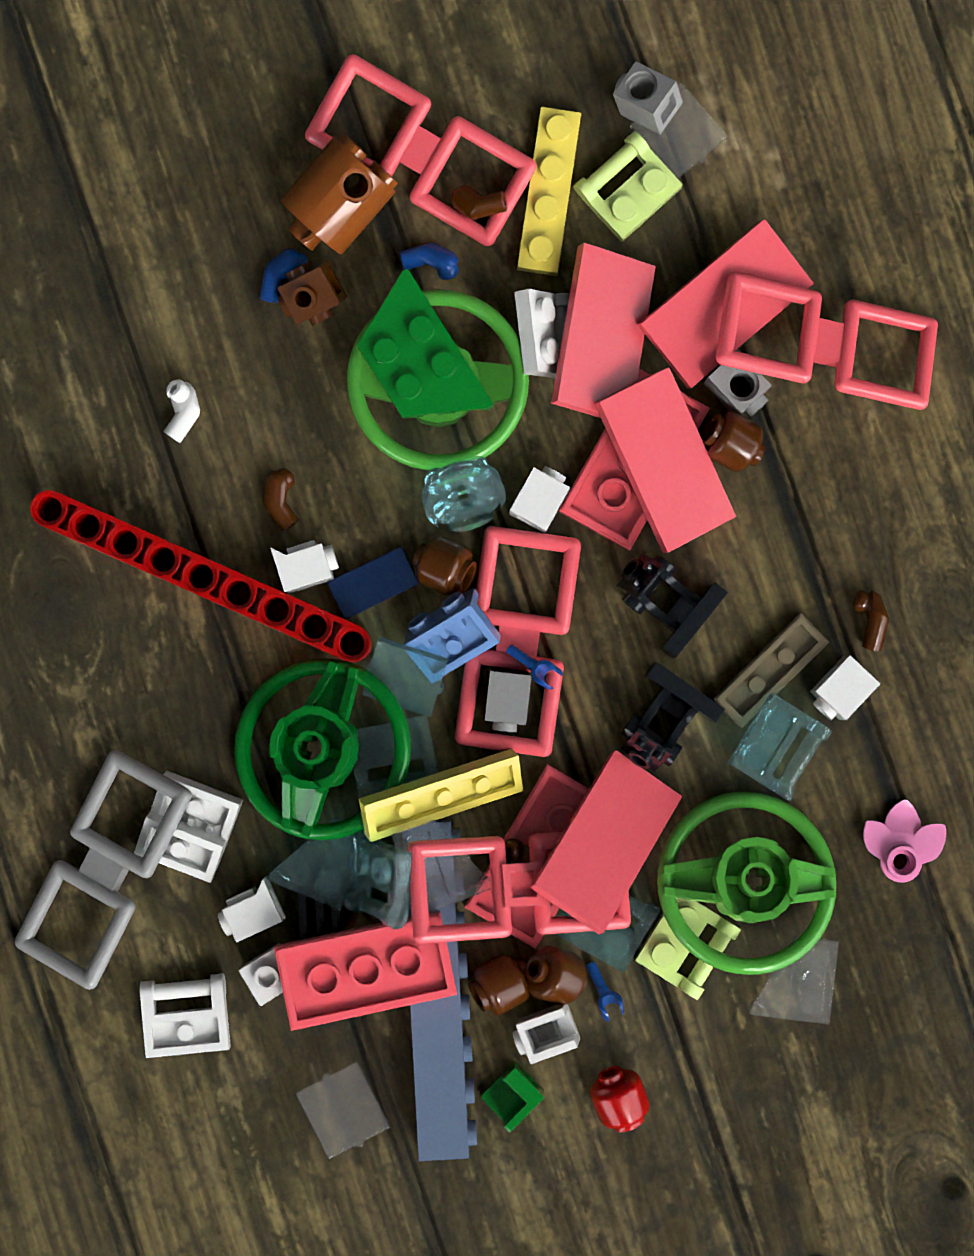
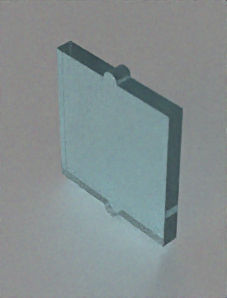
[362,637,448,717]

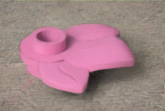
[863,799,946,883]

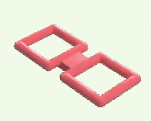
[305,54,537,246]
[716,272,938,410]
[454,526,581,757]
[407,832,631,944]

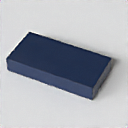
[327,547,419,620]

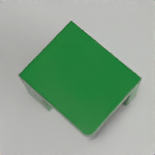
[481,1061,545,1133]

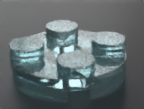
[421,456,506,532]

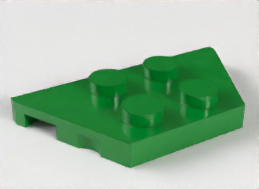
[357,268,494,419]

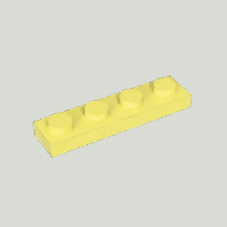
[517,107,581,276]
[359,749,523,842]

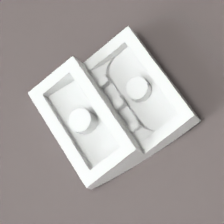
[134,771,243,883]

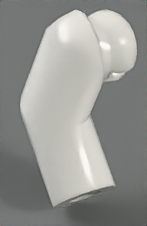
[163,379,200,443]

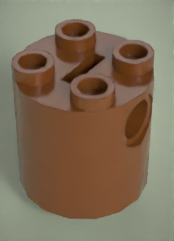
[280,133,398,255]

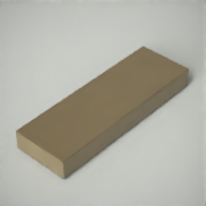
[712,613,829,728]

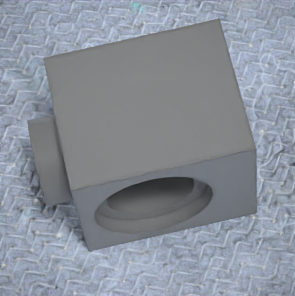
[613,62,683,135]
[704,349,772,417]
[485,671,531,732]

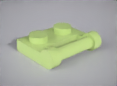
[573,131,683,242]
[634,898,741,1000]

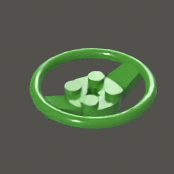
[347,289,529,471]
[657,791,836,975]

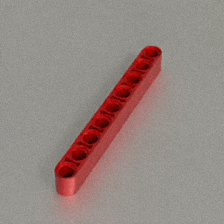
[30,490,373,663]

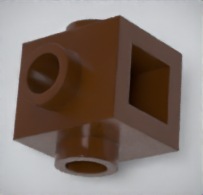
[277,260,347,326]

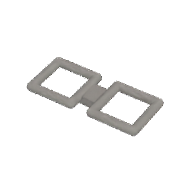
[15,750,192,990]

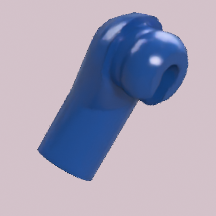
[399,243,459,280]
[259,248,308,303]

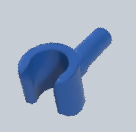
[506,644,563,690]
[586,961,624,1022]

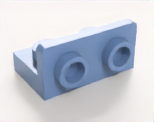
[403,588,501,682]

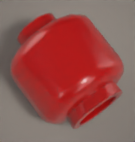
[590,1066,650,1132]

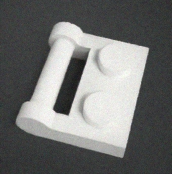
[514,289,570,378]
[140,973,231,1058]

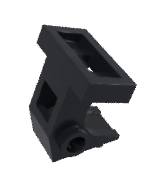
[616,554,728,658]
[620,662,725,772]

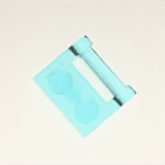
[727,693,833,802]
[353,715,439,798]
[343,837,412,929]
[555,895,660,973]

